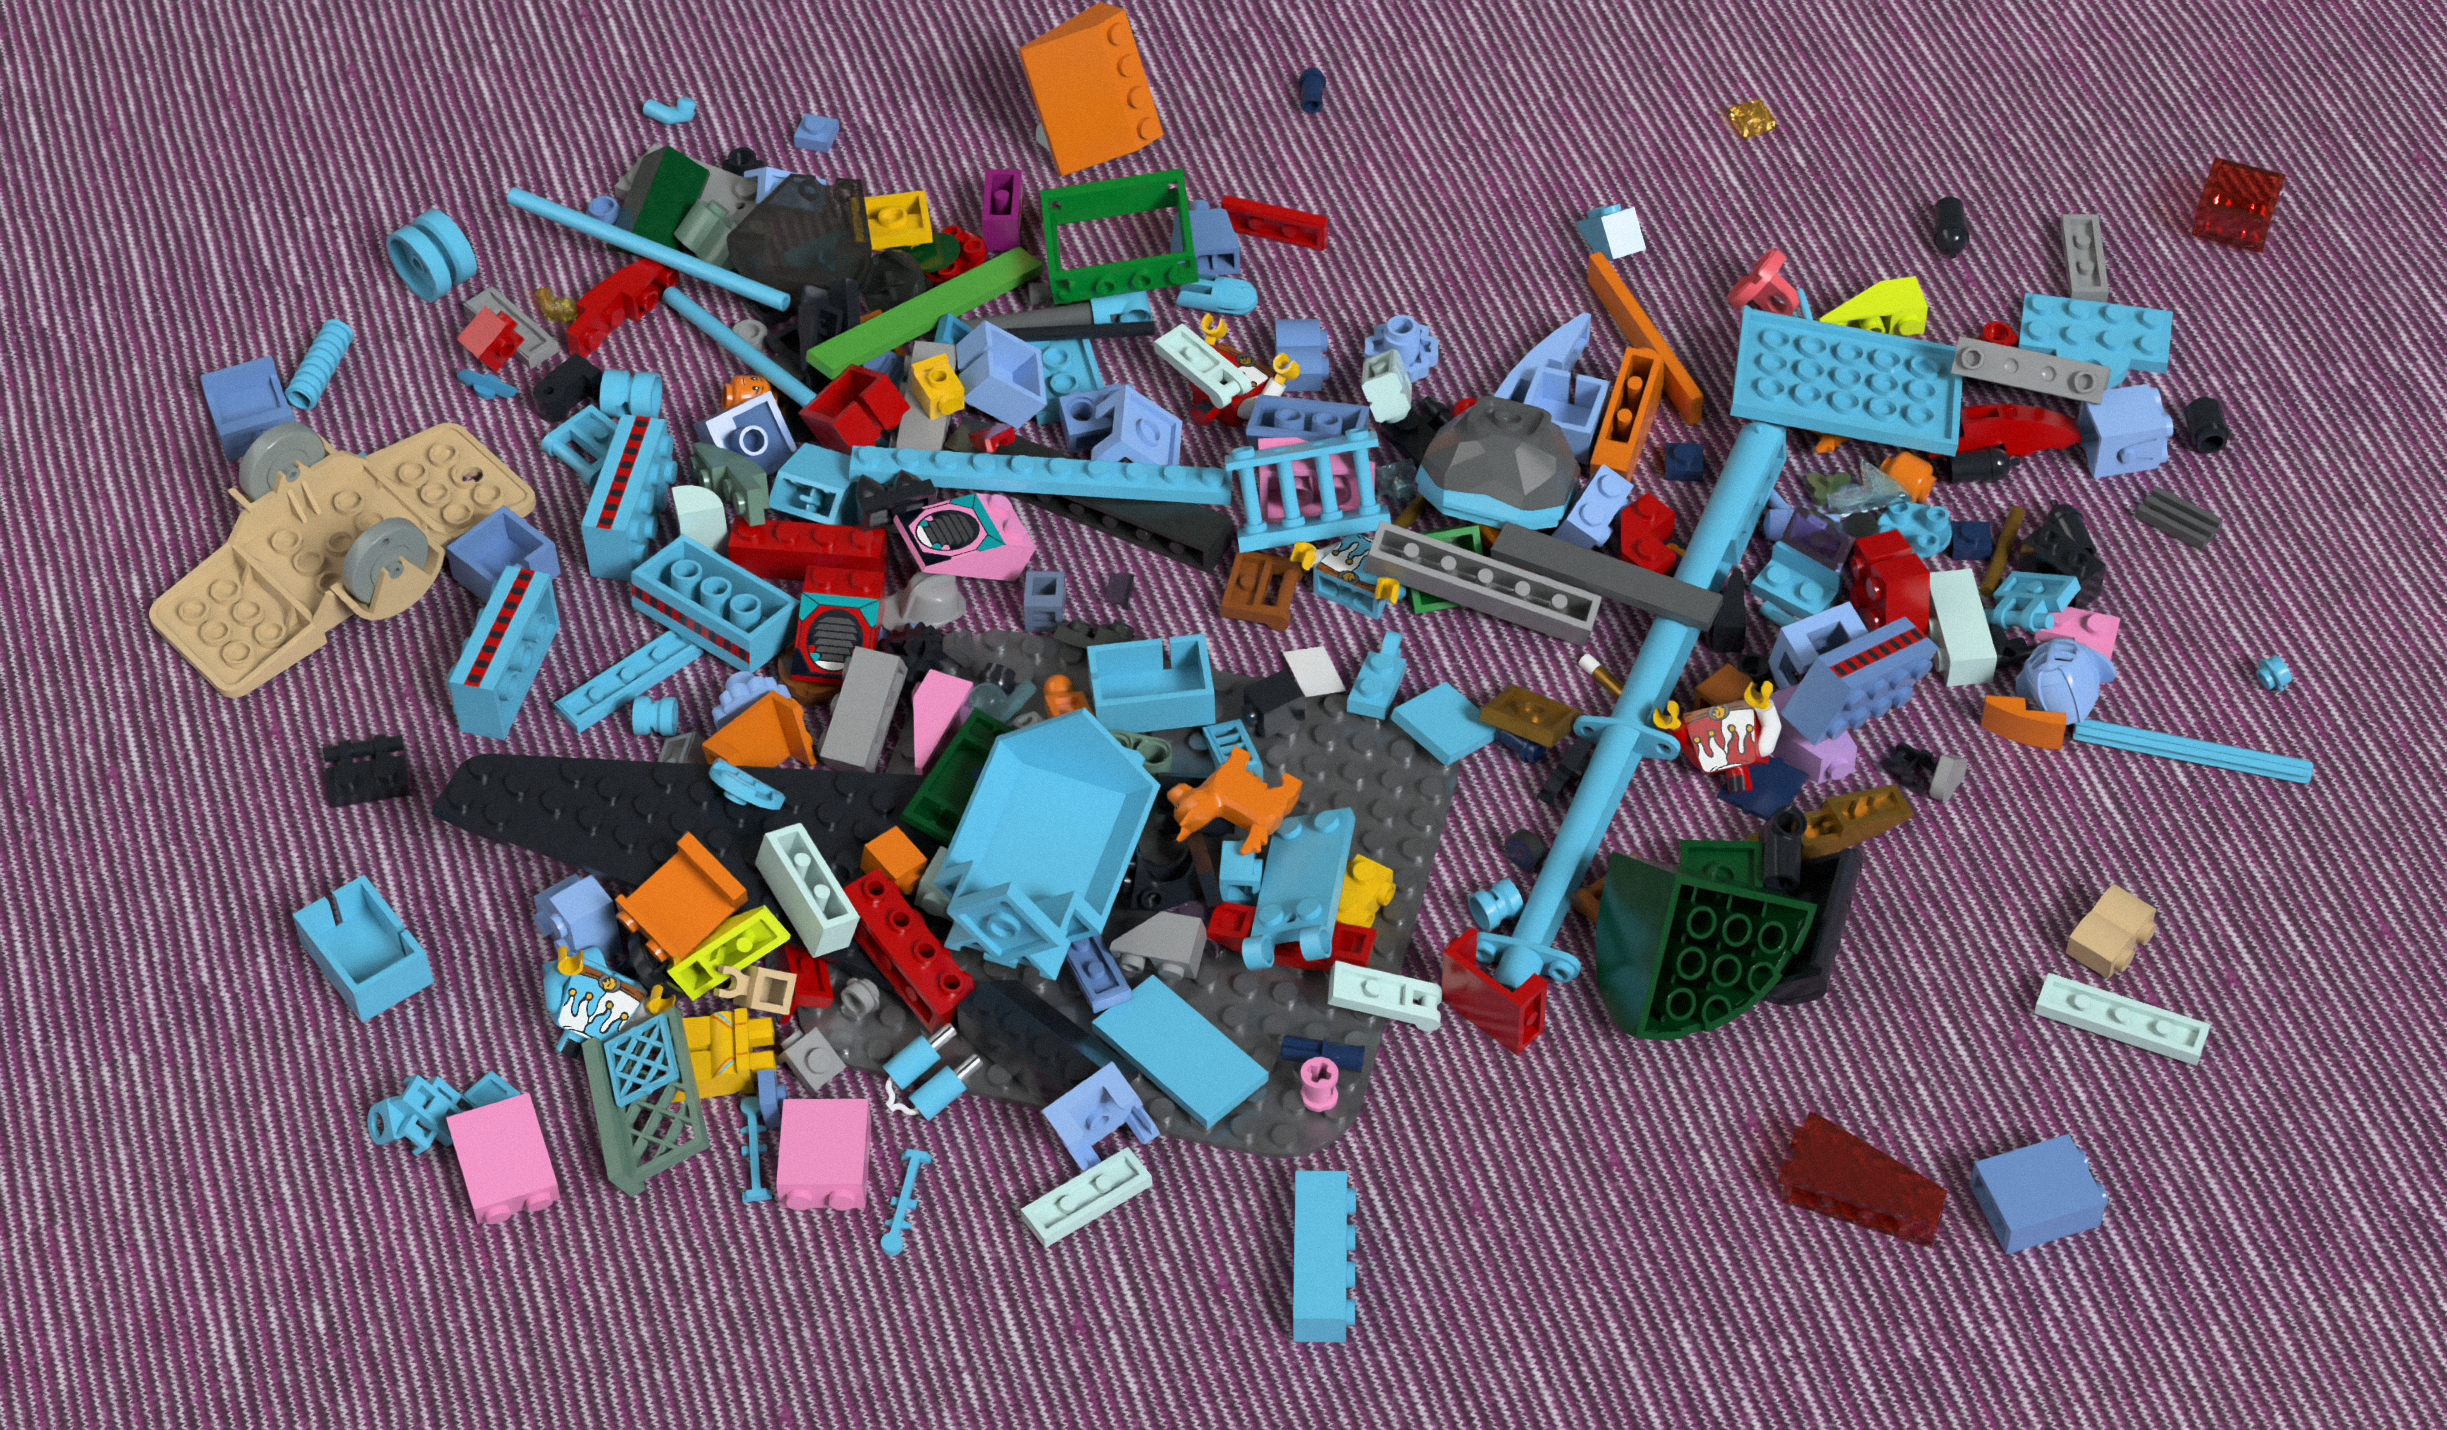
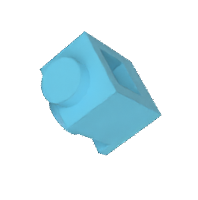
[1219,840,1263,906]

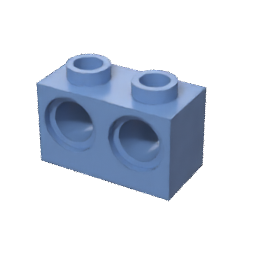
[1059,383,1133,454]

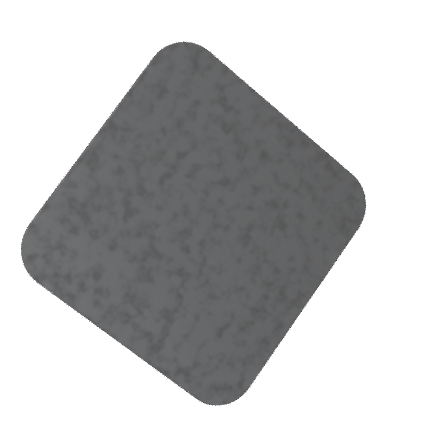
[797,629,1458,1158]

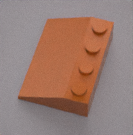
[1017,2,1164,176]

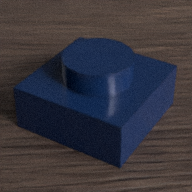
[1664,442,1703,482]
[1951,521,1992,560]

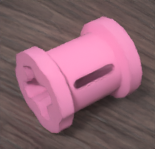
[1300,1057,1339,1112]

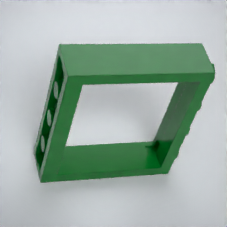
[1040,168,1199,304]

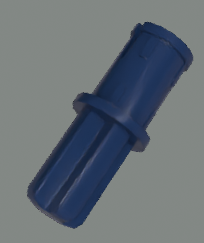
[1280,1035,1365,1073]

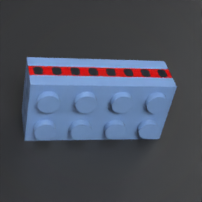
[1780,616,1939,745]

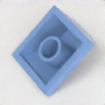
[693,391,798,476]

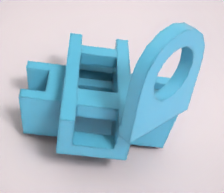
[367,1075,464,1156]

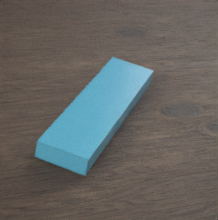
[554,629,704,734]

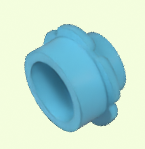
[2256,655,2292,692]

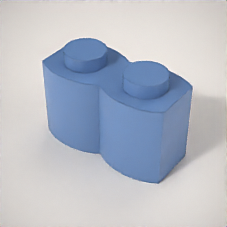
[1275,319,1329,392]

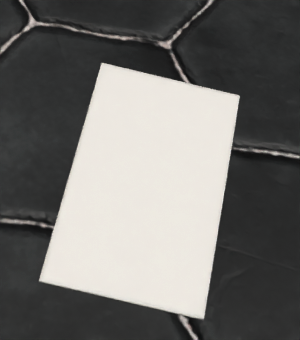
[1283,646,1346,697]

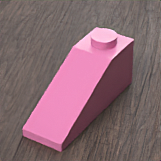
[911,669,975,775]

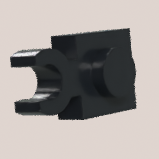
[1536,736,1592,806]

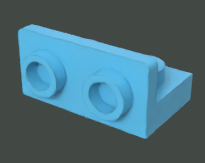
[1750,540,1844,620]

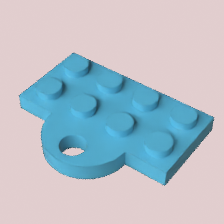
[2018,293,2173,390]

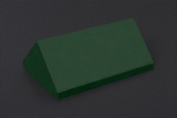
[606,145,710,258]

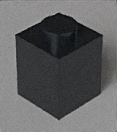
[1241,669,1305,739]

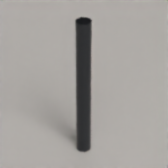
[1007,321,1155,342]

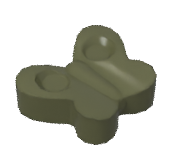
[1806,472,1851,506]

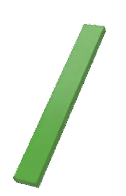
[806,246,1044,380]

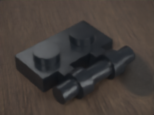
[1381,396,1453,470]
[323,733,410,808]

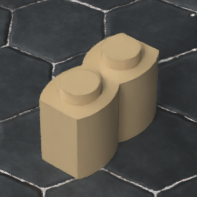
[2066,884,2157,979]

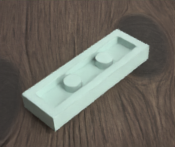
[1021,1147,1152,1248]

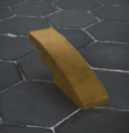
[1745,784,1914,861]

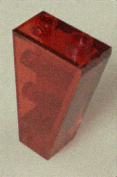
[1777,1111,1948,1248]

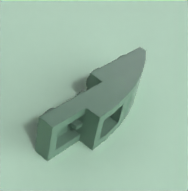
[689,442,770,527]

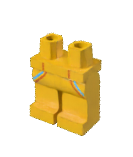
[665,1007,777,1103]

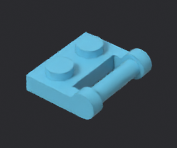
[541,404,617,489]

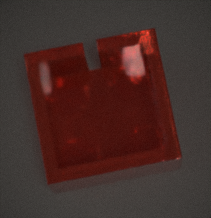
[2191,157,2286,253]

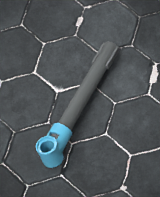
[925,290,1153,342]

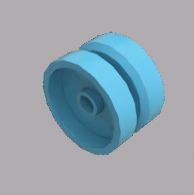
[386,208,477,303]

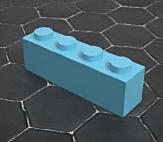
[1293,1170,1356,1342]

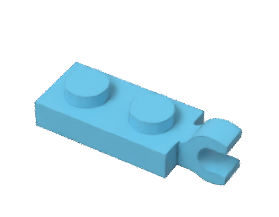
[1347,630,1407,720]

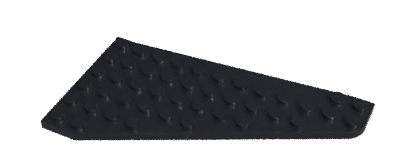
[432,754,949,993]

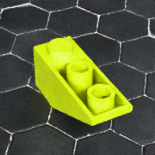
[1819,276,1928,336]

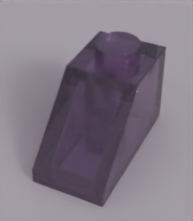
[1780,506,1856,573]

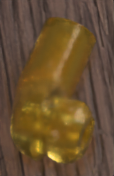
[535,287,578,322]

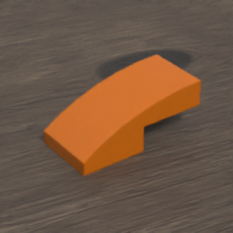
[1981,695,2066,750]

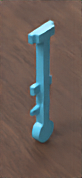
[740,1096,772,1202]
[881,1149,932,1256]

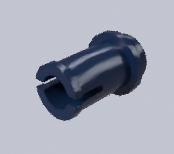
[1298,68,1326,114]
[1495,728,1547,763]

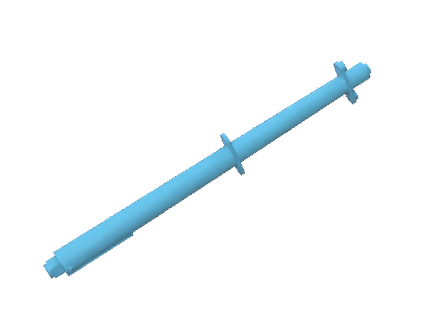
[1476,420,1788,993]

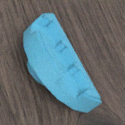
[708,758,786,810]

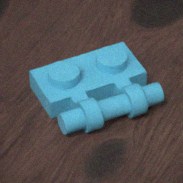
[1984,571,2081,632]

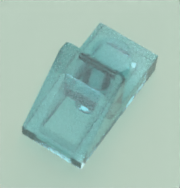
[1827,458,1913,518]

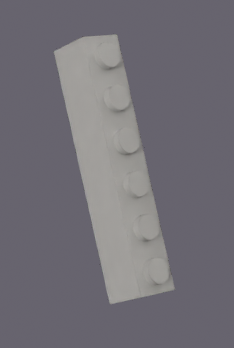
[884,341,959,533]
[1362,520,1602,647]

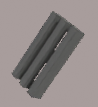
[2135,486,2223,551]

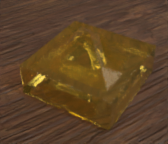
[1728,98,1776,139]

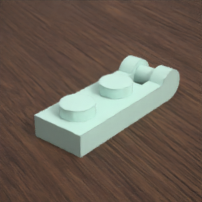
[1154,323,1251,409]
[1328,961,1442,1031]

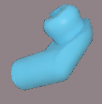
[643,97,696,125]

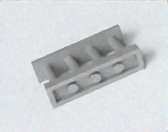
[1951,336,2111,405]

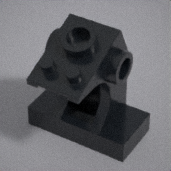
[1120,829,1224,912]

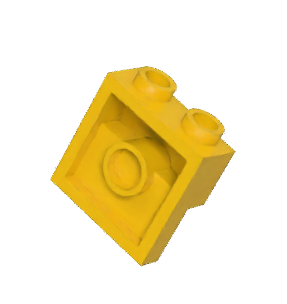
[854,190,933,251]
[1334,854,1396,928]

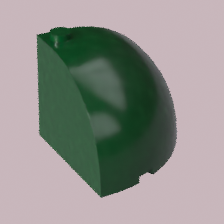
[1595,851,1818,1040]

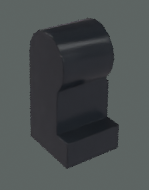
[533,353,602,423]

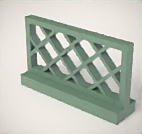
[581,1006,710,1197]

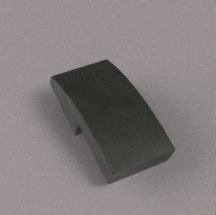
[1053,618,1143,649]

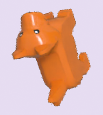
[1167,745,1303,856]

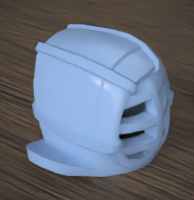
[2015,638,2117,725]

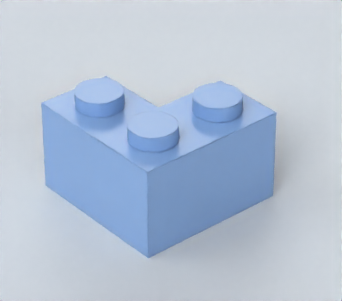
[533,873,623,960]

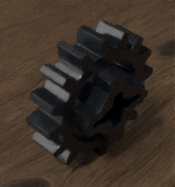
[876,622,948,699]

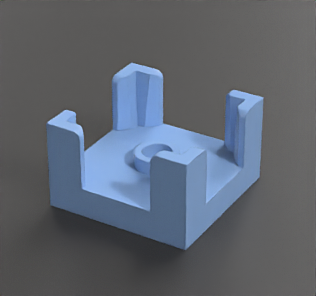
[1091,385,1182,465]
[1768,601,1869,690]
[1042,1061,1160,1172]

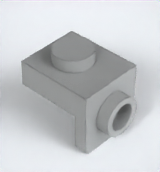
[775,1027,847,1094]

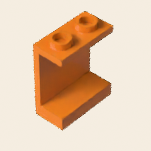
[701,690,817,768]
[615,832,748,967]

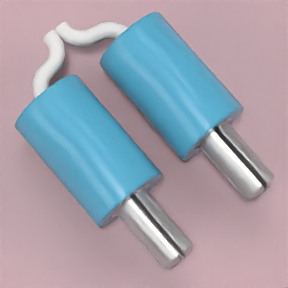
[882,1023,983,1122]

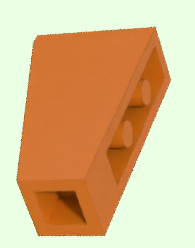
[1590,347,1664,482]

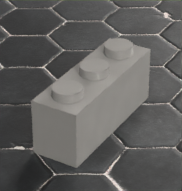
[818,646,908,773]

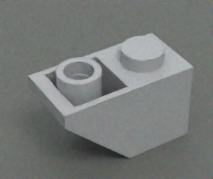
[1109,911,1207,981]

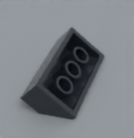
[957,980,1139,1104]

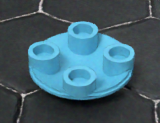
[1877,499,1952,558]

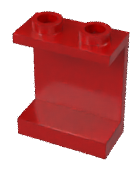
[1441,927,1547,1056]

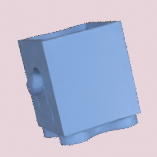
[2077,384,2173,479]

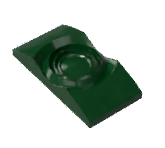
[900,708,1015,846]

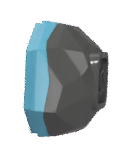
[1415,396,1581,530]

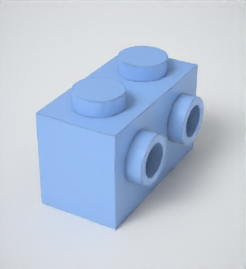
[1551,464,1634,549]

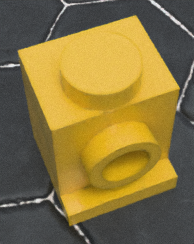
[911,353,965,420]

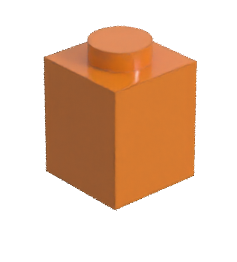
[860,825,927,895]

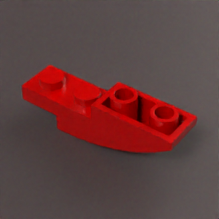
[565,258,680,359]
[1928,404,2082,458]

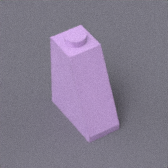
[1769,684,1857,784]

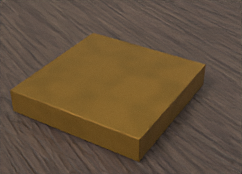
[1479,684,1582,748]

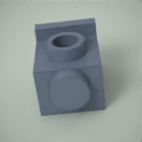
[1023,571,1066,632]

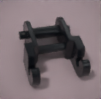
[1882,742,1939,794]

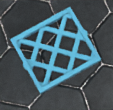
[604,1013,680,1108]

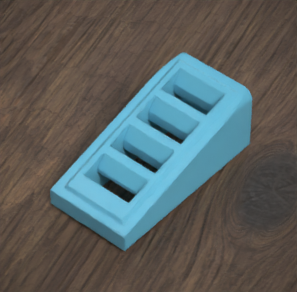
[1202,719,1263,782]

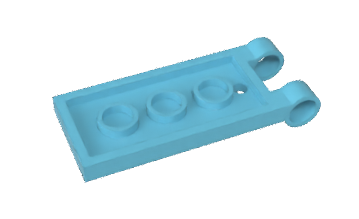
[1242,807,1356,971]

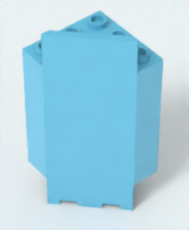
[933,707,1160,981]

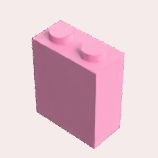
[446,1093,560,1224]
[776,1099,872,1211]

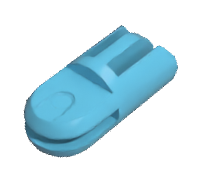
[1176,273,1258,315]

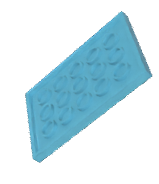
[1730,308,1963,457]

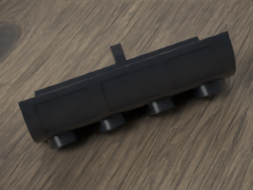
[1762,847,1863,1006]

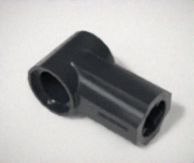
[1758,805,1808,892]

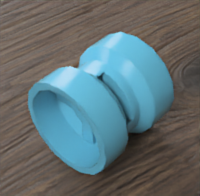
[632,696,678,736]
[1468,878,1524,932]

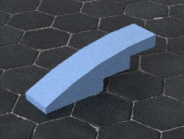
[1494,312,1591,403]

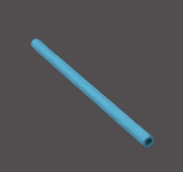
[507,187,790,311]

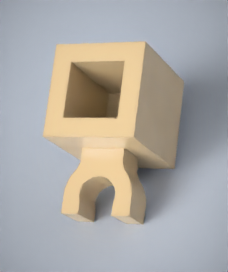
[713,964,797,1015]

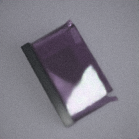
[1105,572,1134,610]

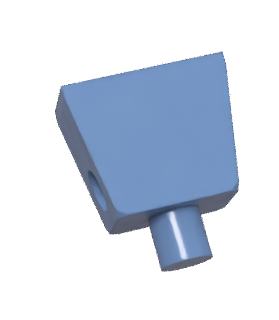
[1170,200,1240,275]

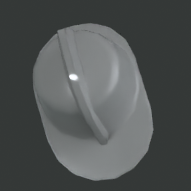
[882,571,966,633]

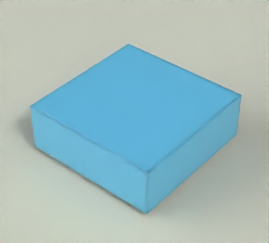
[461,1070,520,1110]

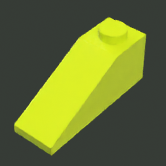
[667,905,791,1001]

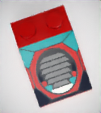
[791,565,885,685]

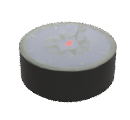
[1505,829,1545,871]

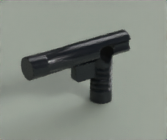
[1989,624,2048,670]

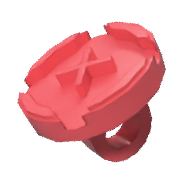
[1727,248,1799,316]

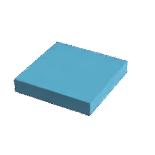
[1390,682,1498,766]

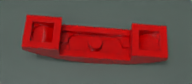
[1206,901,1377,971]

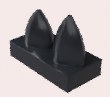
[856,469,936,532]

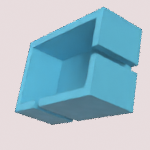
[1087,634,1215,733]
[292,875,434,1023]

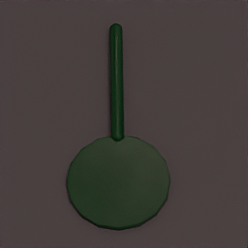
[853,233,961,272]

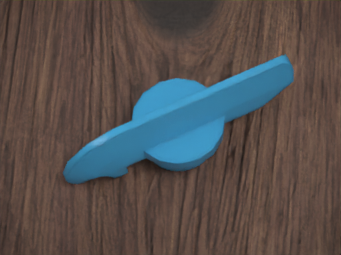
[457,369,518,400]

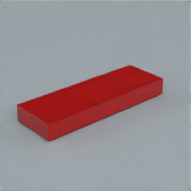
[1221,195,1328,251]

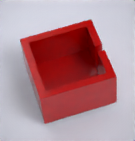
[798,364,911,455]
[1850,529,1930,635]

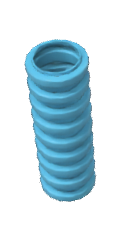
[285,319,354,410]

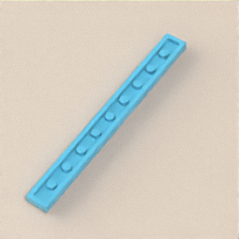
[849,446,1232,505]

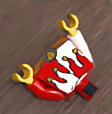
[1189,314,1300,427]
[1653,681,1782,795]

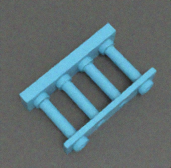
[1224,427,1391,553]

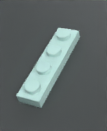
[2034,973,2211,1066]

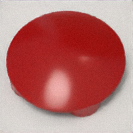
[923,225,987,283]

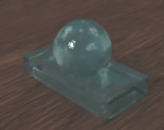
[968,678,1037,724]

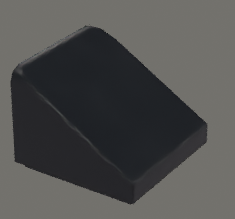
[779,399,817,442]

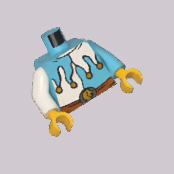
[1289,534,1406,620]
[543,945,676,1059]

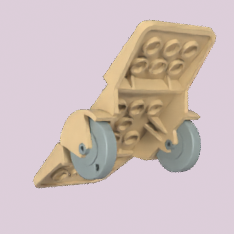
[149,422,536,698]

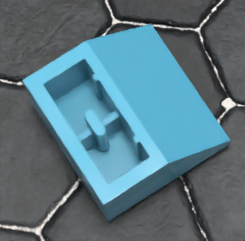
[769,443,858,526]

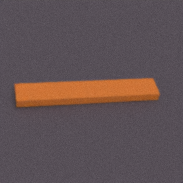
[1587,252,1703,425]

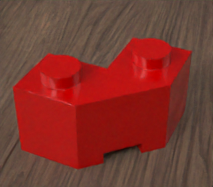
[1618,492,1676,578]

